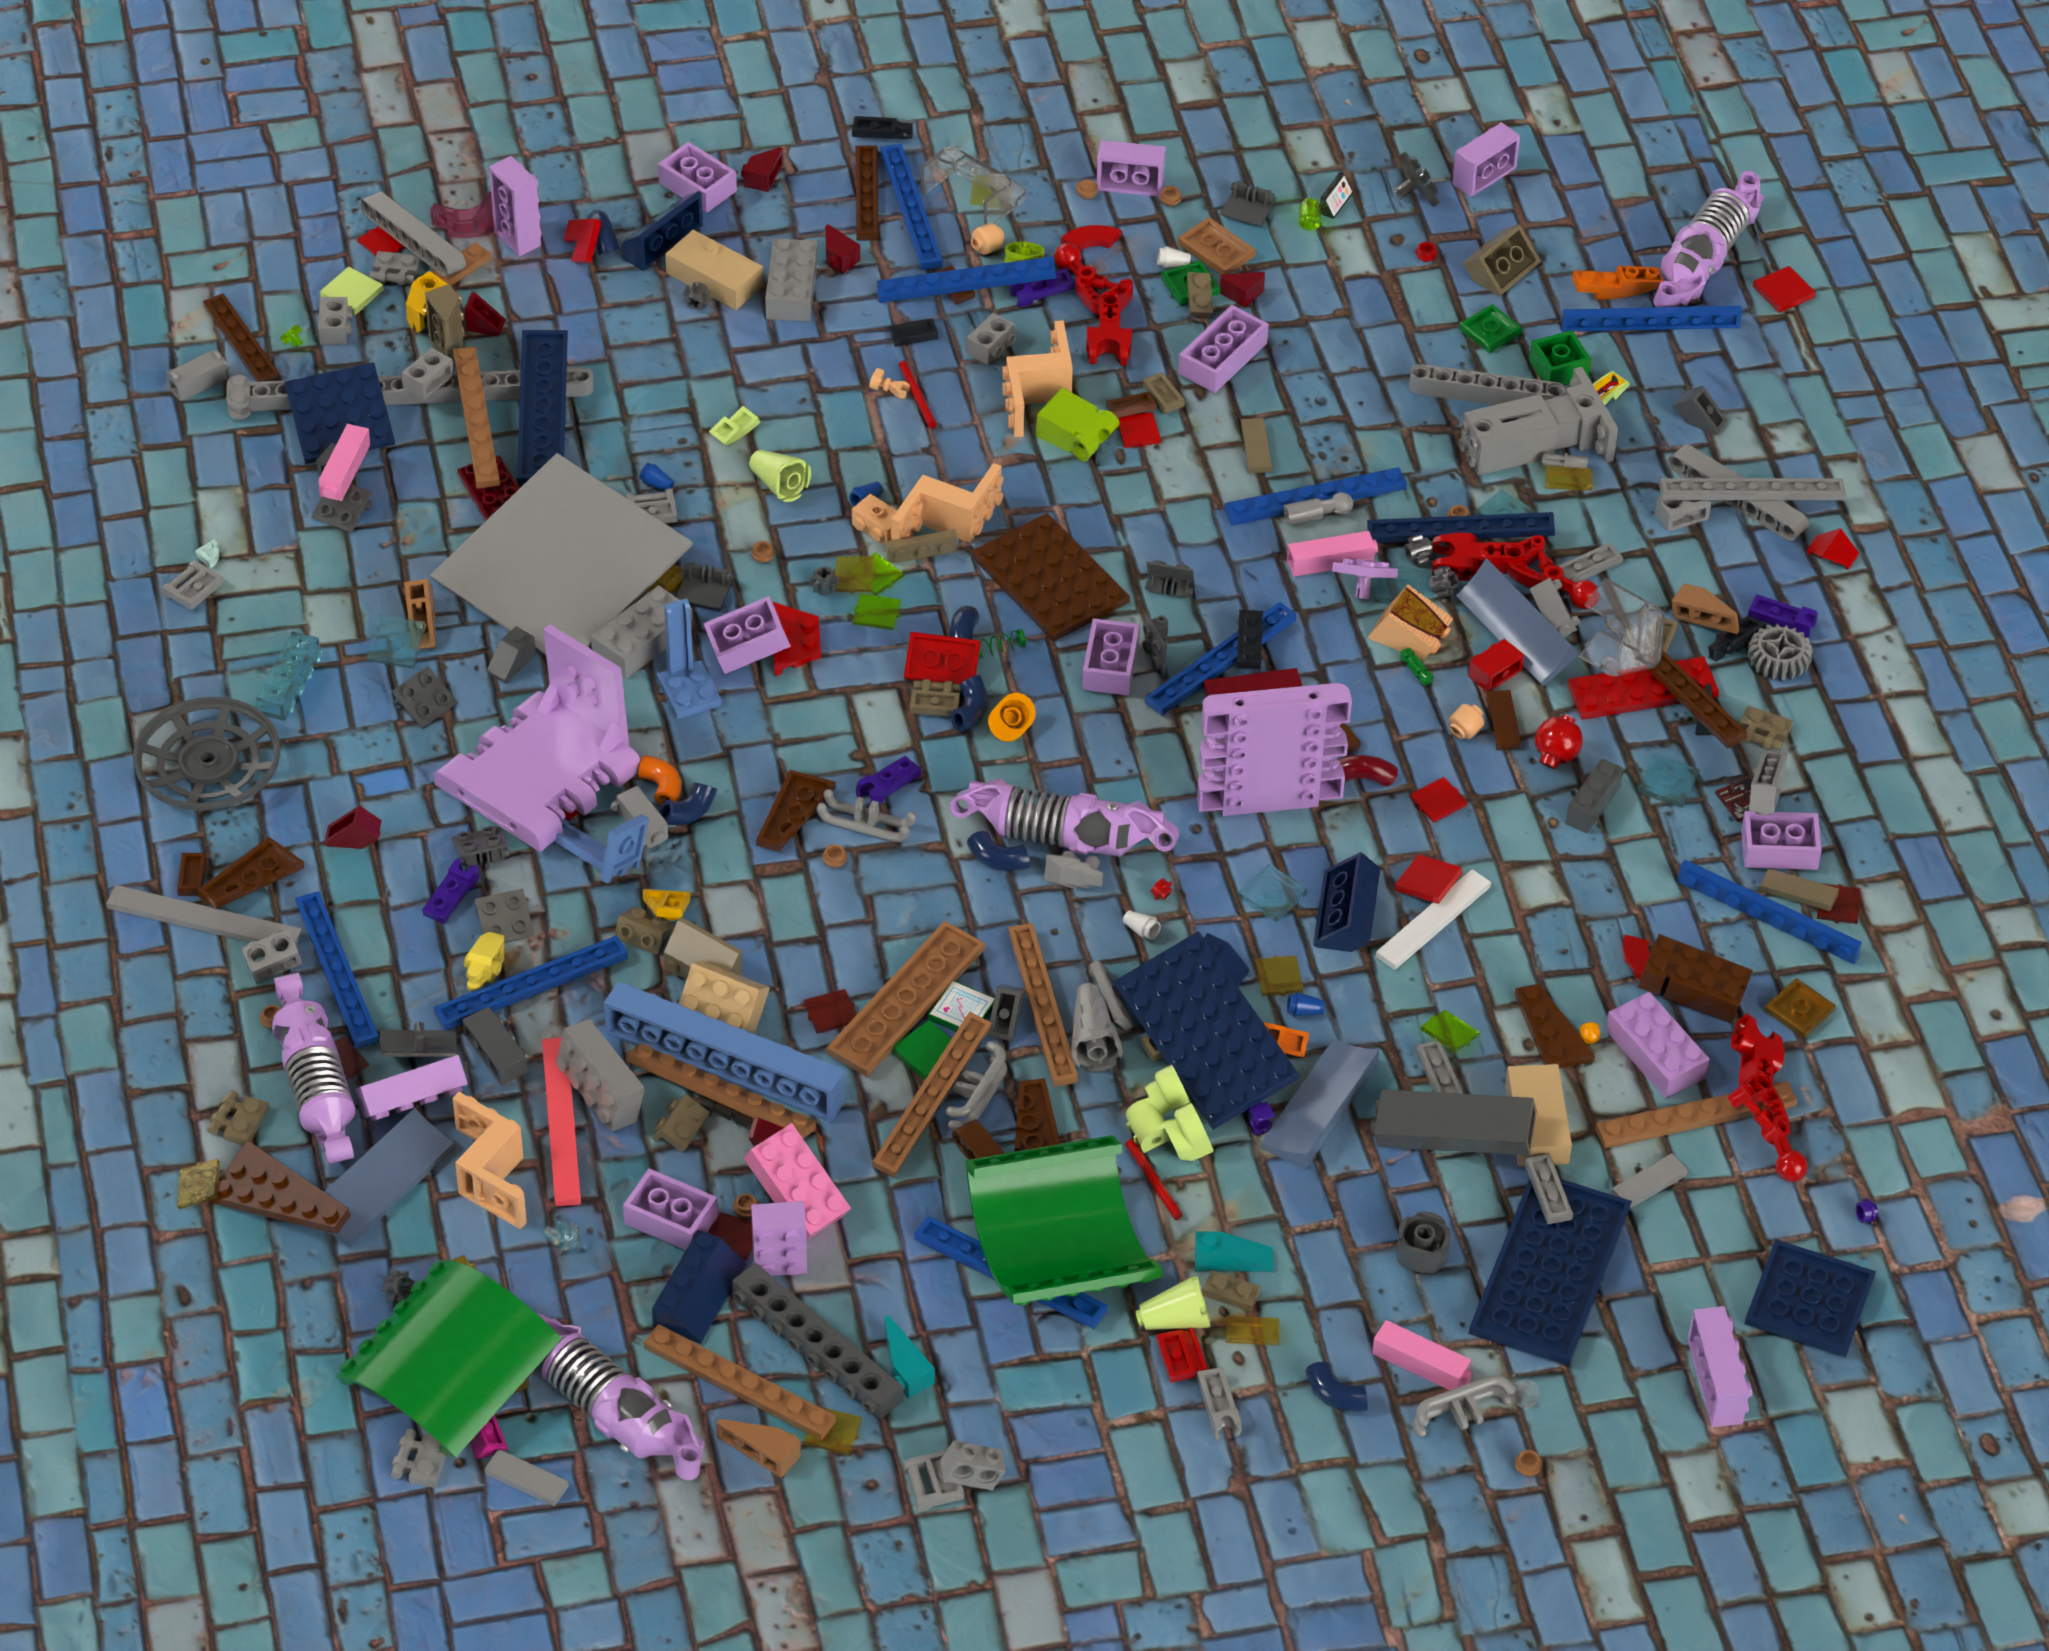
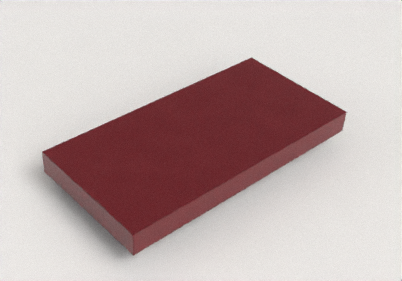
[457,455,520,522]
[1204,668,1302,696]

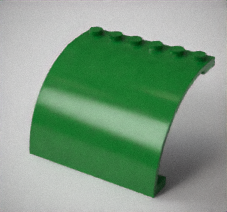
[966,1135,1163,1305]
[336,1260,562,1458]

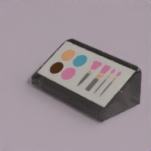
[1319,172,1353,219]

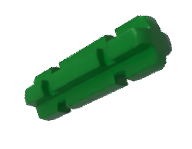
[1400,648,1434,686]

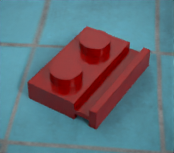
[1156,1328,1208,1383]

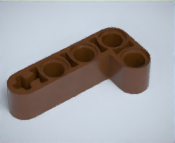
[952,1119,1005,1160]

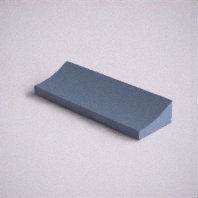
[1456,558,1579,687]
[1260,1038,1379,1170]
[324,1108,455,1247]

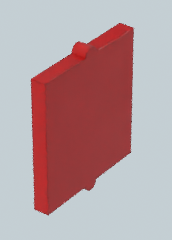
[357,226,405,256]
[1118,412,1161,448]
[1409,777,1468,823]

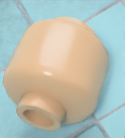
[971,223,1005,255]
[1449,704,1484,740]

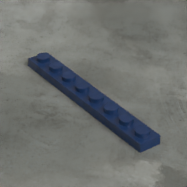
[1367,512,1555,543]

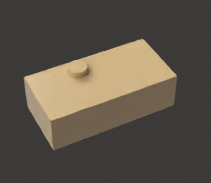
[665,230,764,310]
[1505,1064,1572,1166]

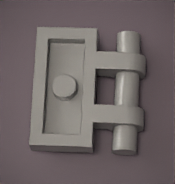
[369,251,422,286]
[391,1429,447,1488]

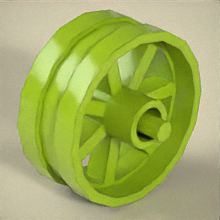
[1004,241,1045,263]

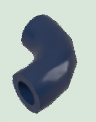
[587,210,620,255]
[949,605,980,639]
[951,675,988,732]
[659,782,717,826]
[967,831,1030,872]
[1305,1362,1368,1412]

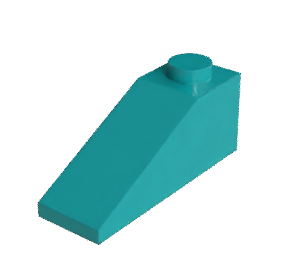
[1194,1231,1274,1272]
[884,1315,935,1399]

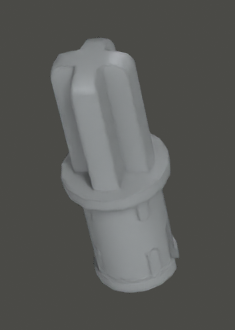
[1541,453,1588,472]

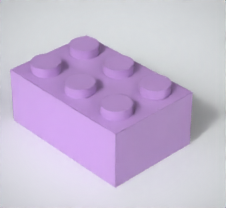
[1452,122,1520,197]
[1096,140,1166,197]
[658,142,737,213]
[704,596,791,674]
[1082,619,1140,696]
[1741,811,1822,870]
[623,1169,718,1250]
[751,1201,807,1276]

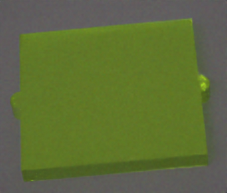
[847,552,904,596]
[853,593,901,630]
[1420,1010,1480,1052]

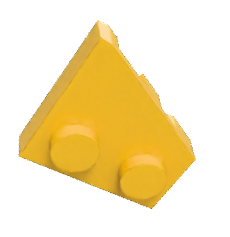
[643,889,690,921]

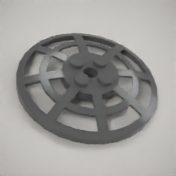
[133,697,281,811]

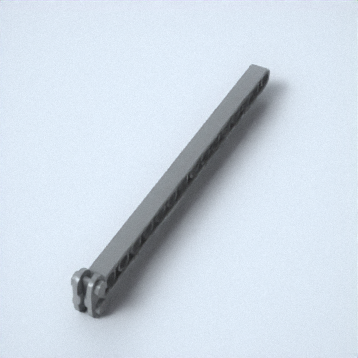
[227,367,594,420]

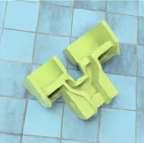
[1126,1065,1214,1161]

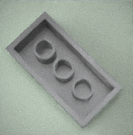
[765,238,818,322]
[591,585,693,679]
[556,1019,645,1132]

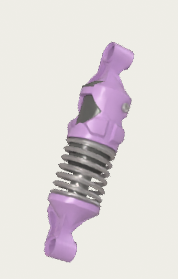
[1653,171,1765,307]
[950,778,1179,857]
[271,972,356,1164]
[536,1313,705,1480]

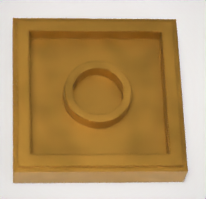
[1764,978,1836,1039]

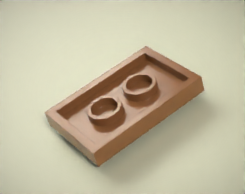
[1177,217,1256,274]

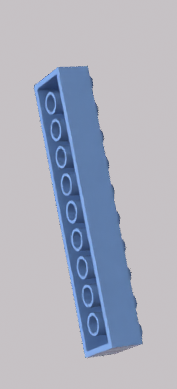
[604,981,845,1123]

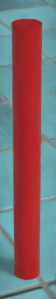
[898,361,937,428]
[1125,1139,1183,1220]

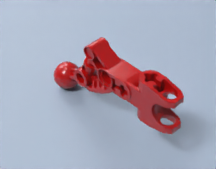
[1054,243,1133,366]
[1432,533,1599,609]
[1728,1013,1808,1182]

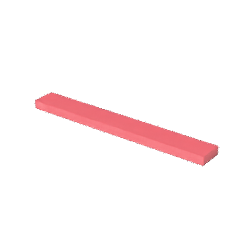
[542,1037,581,1207]

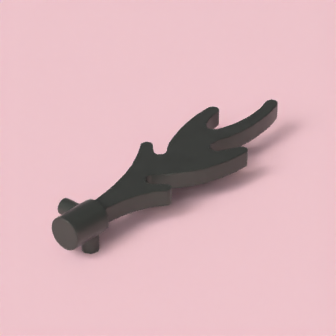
[700,1098,754,1130]

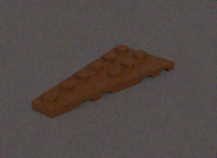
[208,1140,351,1234]

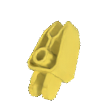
[464,932,504,992]

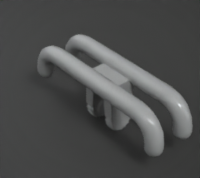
[817,789,916,842]
[946,1041,1007,1130]
[1413,1375,1515,1437]

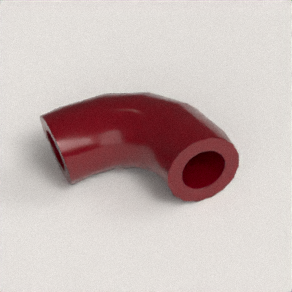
[1337,755,1398,787]

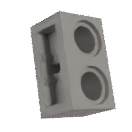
[318,297,353,345]
[966,313,1016,365]
[402,348,454,401]
[1655,496,1711,532]
[241,929,303,984]
[940,1441,1006,1490]

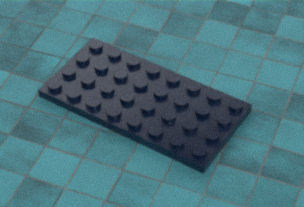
[1113,931,1300,1130]
[1468,1178,1632,1366]

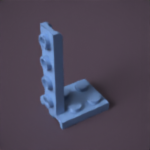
[656,598,722,719]
[554,814,649,884]

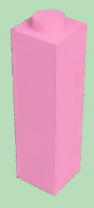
[319,424,370,501]
[1287,531,1378,577]
[1372,1320,1473,1390]

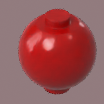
[1535,714,1583,770]

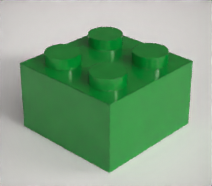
[1529,330,1591,386]

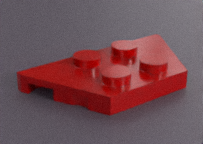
[772,602,821,676]

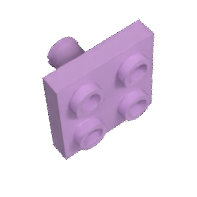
[1332,558,1398,599]

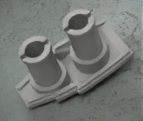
[1044,851,1104,890]

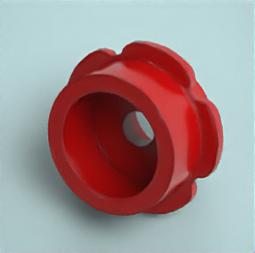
[1415,242,1437,262]
[1150,878,1173,900]

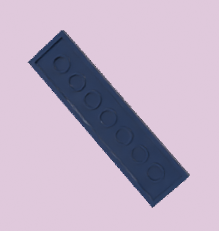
[517,330,568,483]

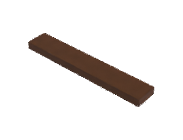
[855,145,879,241]
[203,293,281,382]
[1643,650,1747,749]

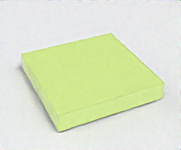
[320,266,384,315]

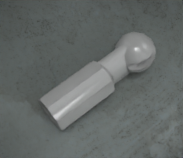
[1283,492,1353,525]

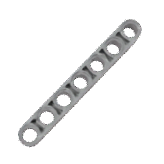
[360,191,466,277]
[1409,364,1566,405]
[1668,444,1809,541]

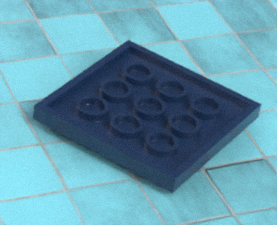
[284,362,395,464]
[1744,1239,1876,1357]

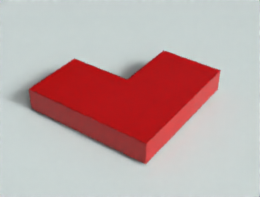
[563,219,602,264]

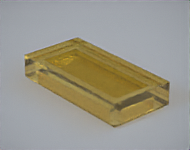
[1545,466,1592,491]
[1226,1316,1279,1345]

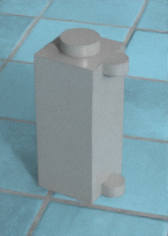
[166,350,228,402]
[1530,578,1580,637]
[610,786,668,849]

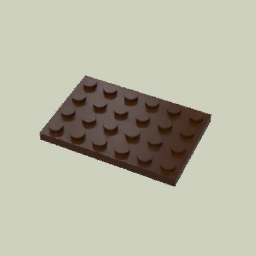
[971,513,1130,642]

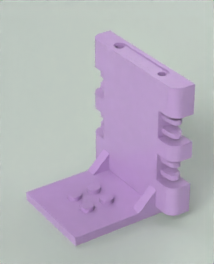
[434,624,640,852]
[1197,683,1352,816]

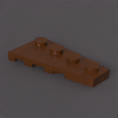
[756,770,836,852]
[198,837,304,909]
[1514,984,1595,1069]
[1014,1078,1060,1152]

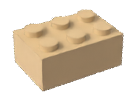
[679,961,770,1034]

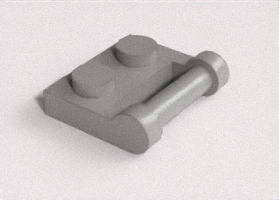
[626,489,677,523]
[160,560,223,610]
[903,1450,964,1512]

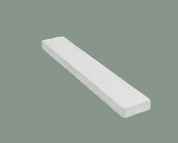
[1376,869,1491,970]

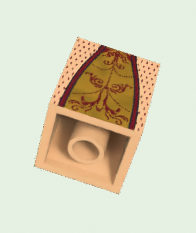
[1368,585,1453,660]

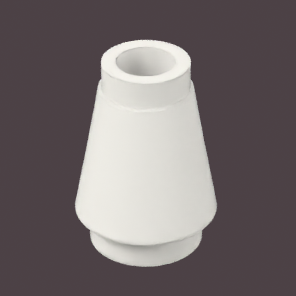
[1157,246,1191,268]
[1123,910,1161,940]

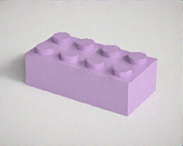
[489,156,542,257]
[1178,305,1268,393]
[1606,992,1710,1099]
[354,1055,468,1121]
[1688,1306,1752,1427]

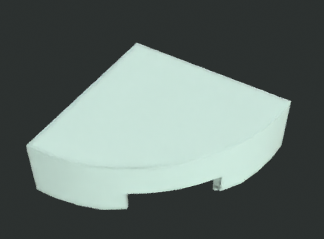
[195,539,220,569]

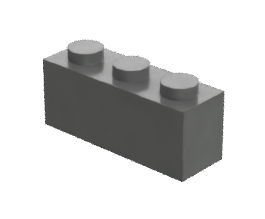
[1566,758,1623,834]
[462,1007,529,1086]

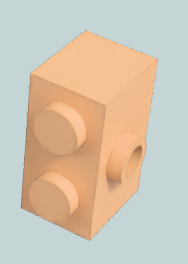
[852,494,897,546]

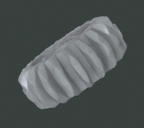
[1748,624,1812,681]

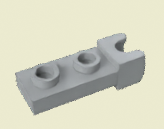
[1197,1367,1241,1440]

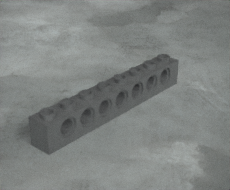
[732,1262,903,1420]

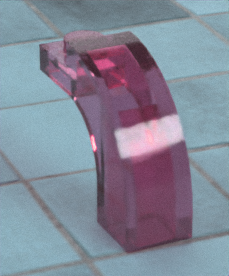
[430,192,494,238]

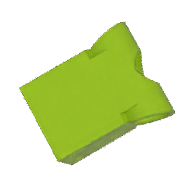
[1035,388,1120,462]

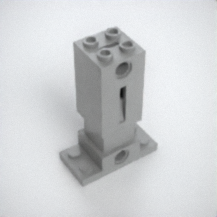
[1459,367,1618,475]

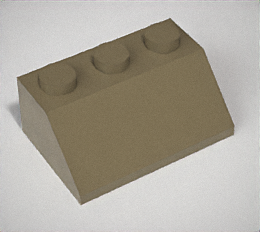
[1463,224,1541,296]
[425,284,465,367]
[664,917,743,980]

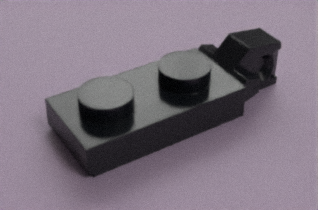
[852,116,913,139]
[1708,616,1766,662]

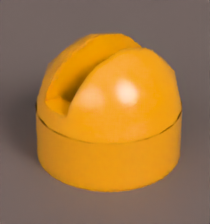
[1579,1022,1600,1044]

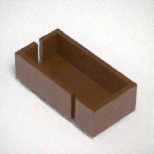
[1638,934,1753,1024]

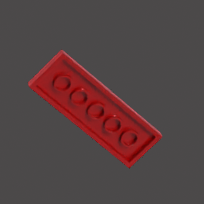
[1567,656,1719,720]

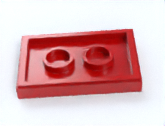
[904,631,981,684]

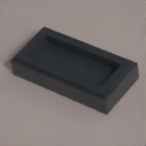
[889,318,938,347]

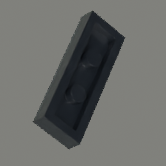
[1237,610,1263,669]

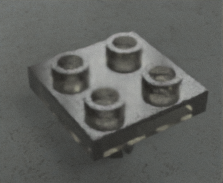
[1394,151,1440,207]

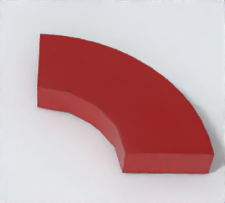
[1060,225,1122,251]
[1622,934,1650,980]

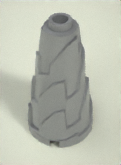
[1071,983,1123,1072]

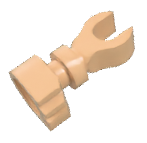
[869,368,910,399]

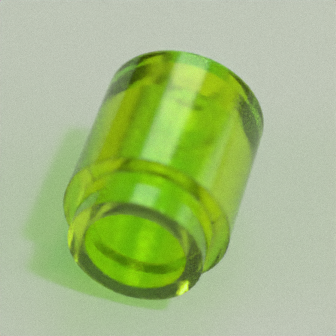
[1299,198,1321,231]

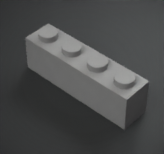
[1749,750,1787,815]

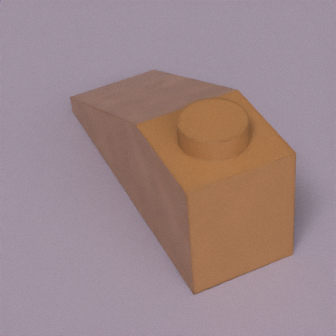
[404,579,436,651]
[1671,583,1739,634]
[716,1419,801,1478]

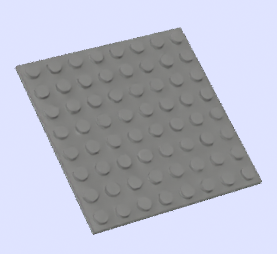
[430,453,693,656]

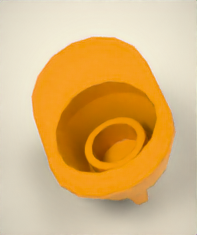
[988,693,1036,742]

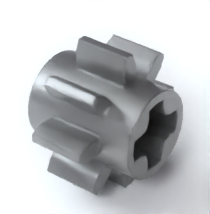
[683,282,711,310]
[1404,535,1433,564]
[810,566,839,595]
[1429,568,1459,597]
[381,1270,415,1302]

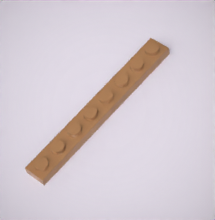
[453,346,500,488]
[1008,923,1078,1087]
[872,1011,992,1178]
[626,1043,816,1139]
[1595,1081,1797,1149]
[643,1324,836,1441]

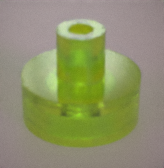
[280,324,303,348]

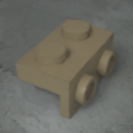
[614,907,675,955]
[652,1094,710,1153]

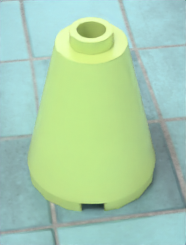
[749,450,811,502]
[1136,1276,1211,1330]

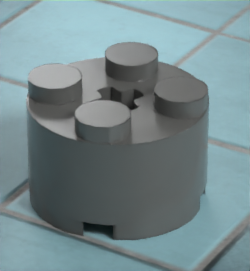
[1397,1211,1451,1274]

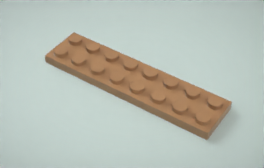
[826,921,985,1077]

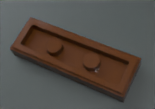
[1486,690,1521,750]

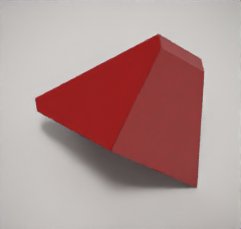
[1806,528,1859,570]

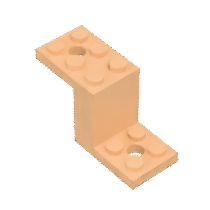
[1002,320,1073,437]
[891,463,1004,543]
[453,1092,527,1230]

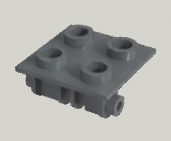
[1220,181,1276,227]
[311,484,372,533]
[1145,560,1195,599]
[676,562,734,610]
[1142,613,1168,679]
[392,666,458,728]
[451,826,509,868]
[475,888,535,943]

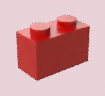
[1468,638,1524,692]

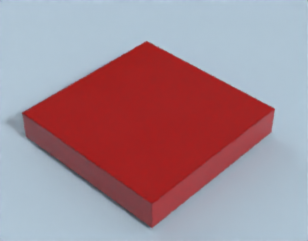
[1753,266,1816,313]
[1395,854,1462,904]

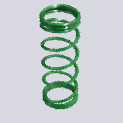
[979,629,1026,659]

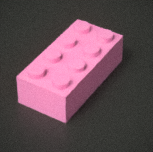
[743,1123,851,1241]

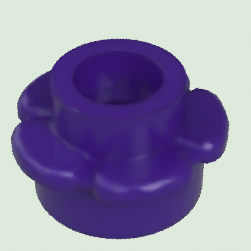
[1855,1198,1878,1224]

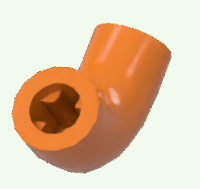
[638,755,682,806]

